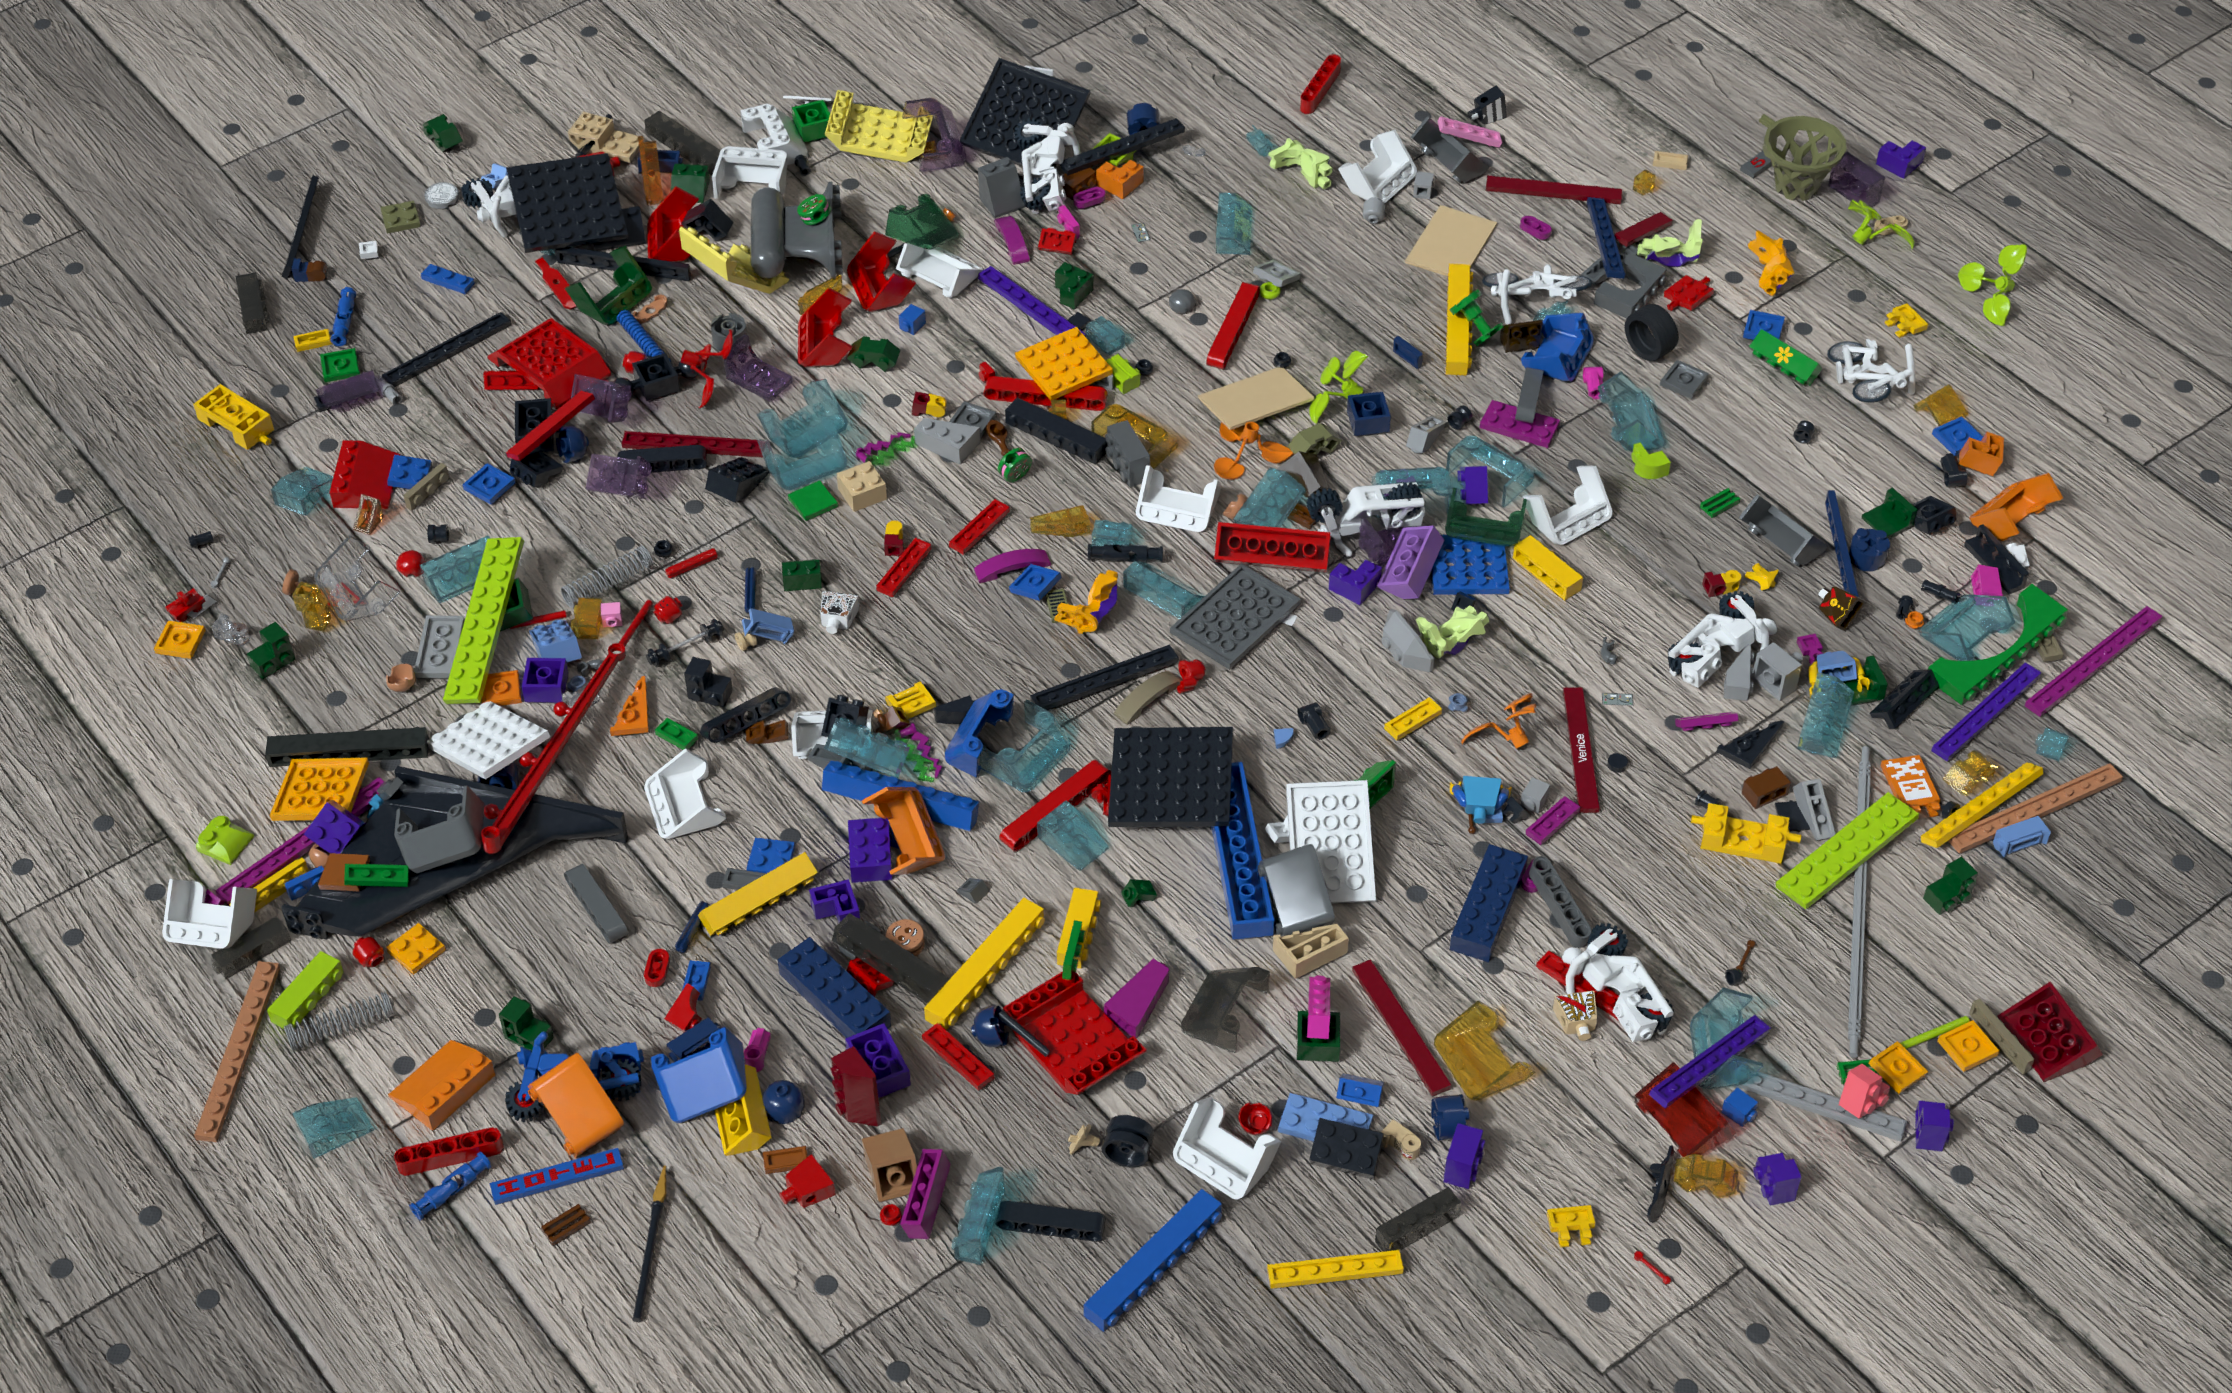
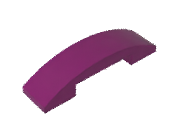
[994,216,1030,265]
[974,549,1051,584]

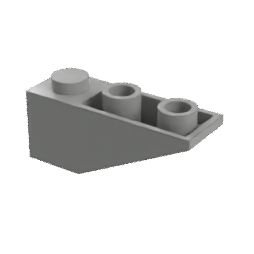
[1724,645,1754,701]

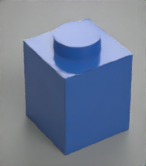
[899,304,926,335]
[1721,1087,1758,1127]

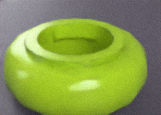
[1259,282,1281,300]

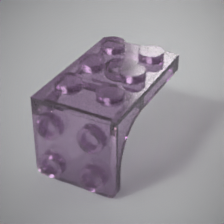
[724,334,793,402]
[571,374,631,423]
[585,454,651,499]
[1358,518,1417,567]

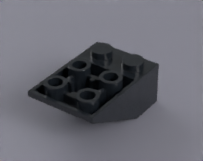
[705,457,769,503]

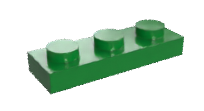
[344,864,408,887]
[1062,920,1085,980]

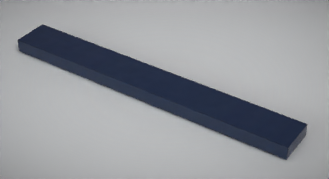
[1586,197,1625,279]
[1825,490,1859,597]

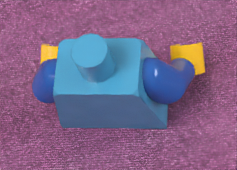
[1450,776,1512,824]

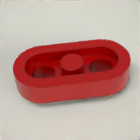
[644,949,670,987]

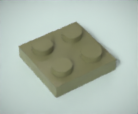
[380,201,421,234]

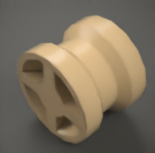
[734,632,757,651]

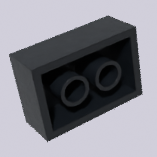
[515,398,554,452]
[1309,1118,1384,1180]

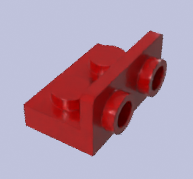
[1038,228,1077,255]
[846,955,894,997]

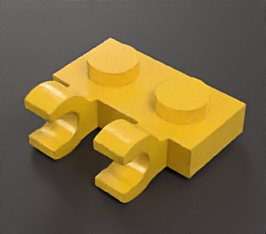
[1884,303,1928,338]
[1546,1205,1595,1248]

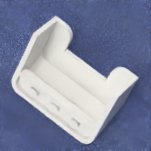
[741,104,808,165]
[1338,130,1417,204]
[163,879,257,949]
[1173,1097,1281,1199]

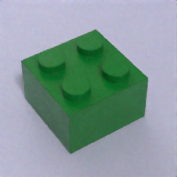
[792,100,830,142]

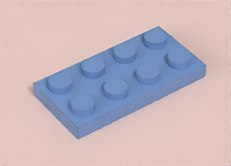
[1278,1093,1373,1142]

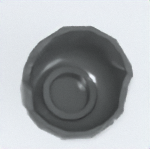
[1169,289,1196,313]

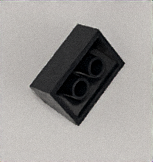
[594,206,646,251]

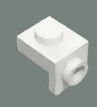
[2005,543,2029,568]
[1265,815,1289,843]

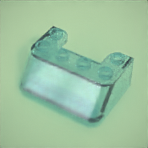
[1598,371,1666,452]
[757,379,847,458]
[1371,467,1453,518]

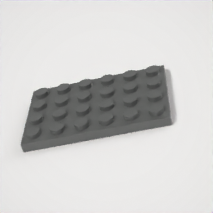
[1170,563,1301,670]

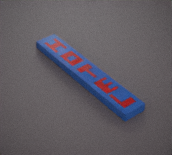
[490,1148,624,1205]

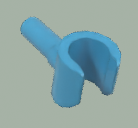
[367,794,384,819]

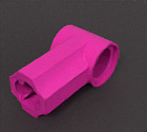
[1583,367,1605,399]
[744,1028,771,1072]

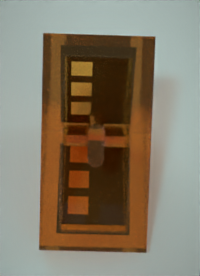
[353,494,384,535]

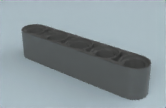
[1515,367,1544,423]
[1529,856,1591,948]
[564,863,628,944]

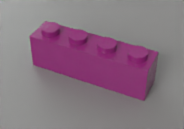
[900,1149,951,1239]

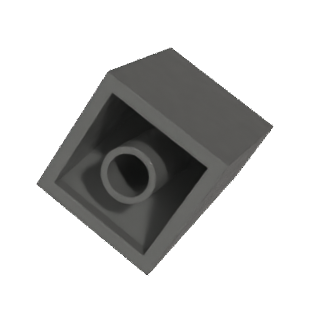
[978,157,1025,218]

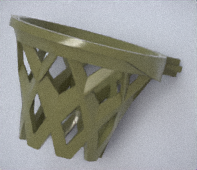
[1759,114,1846,201]

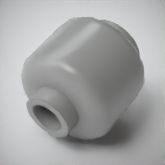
[1363,197,1385,224]

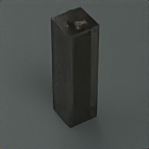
[211,916,291,980]

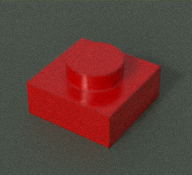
[979,361,995,383]

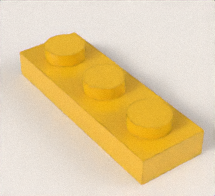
[1384,697,1442,741]

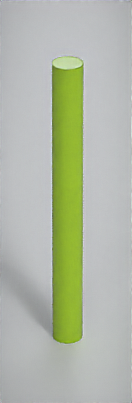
[1900,1016,1969,1049]

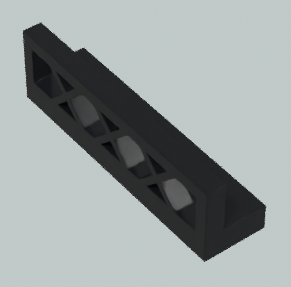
[1964,524,2029,595]
[1870,669,1939,729]

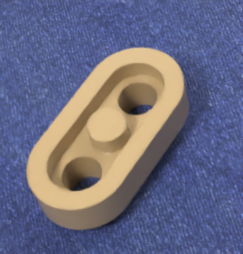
[1874,215,1908,235]

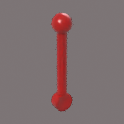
[1634,1251,1671,1284]

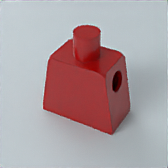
[779,1154,835,1208]

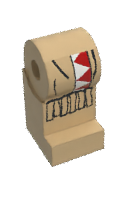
[1381,1119,1421,1160]

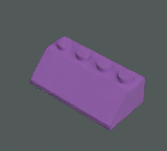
[1377,525,1444,599]

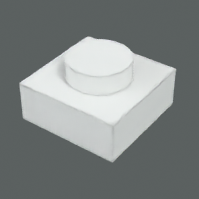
[359,241,378,259]

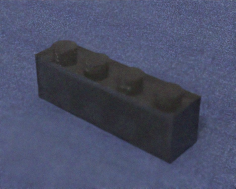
[235,272,270,334]
[1375,1187,1461,1252]

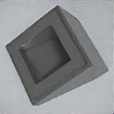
[957,878,989,903]

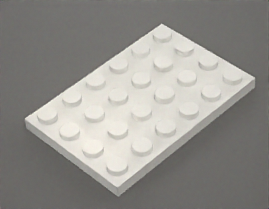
[427,701,550,779]
[1286,780,1376,904]

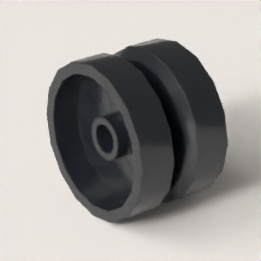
[1102,1115,1154,1168]

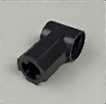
[1940,453,1967,487]
[1297,702,1330,740]

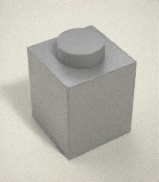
[1413,171,1434,199]
[1520,777,1550,813]

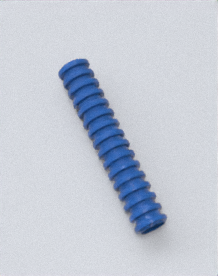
[617,310,671,362]

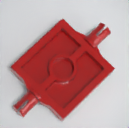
[1664,275,1714,311]

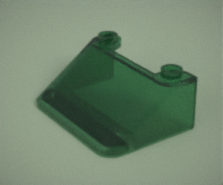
[885,194,959,249]
[1445,488,1527,547]

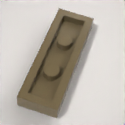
[403,463,449,511]

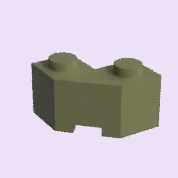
[1288,423,1342,455]

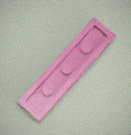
[1438,116,1502,148]

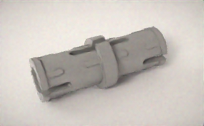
[374,376,403,405]

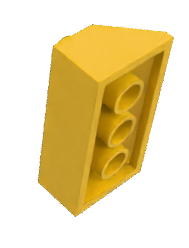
[714,1064,772,1156]

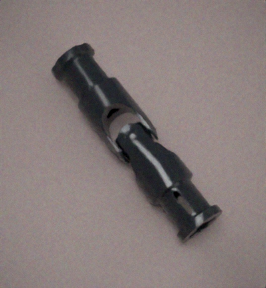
[1088,544,1163,562]

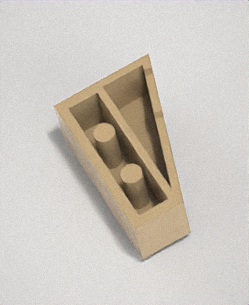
[1273,924,1349,979]

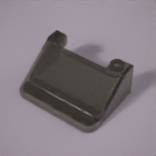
[1181,967,1270,1053]

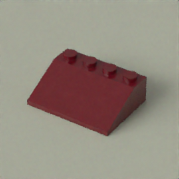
[1997,981,2103,1082]

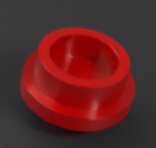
[880,1204,902,1226]

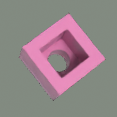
[601,602,622,628]

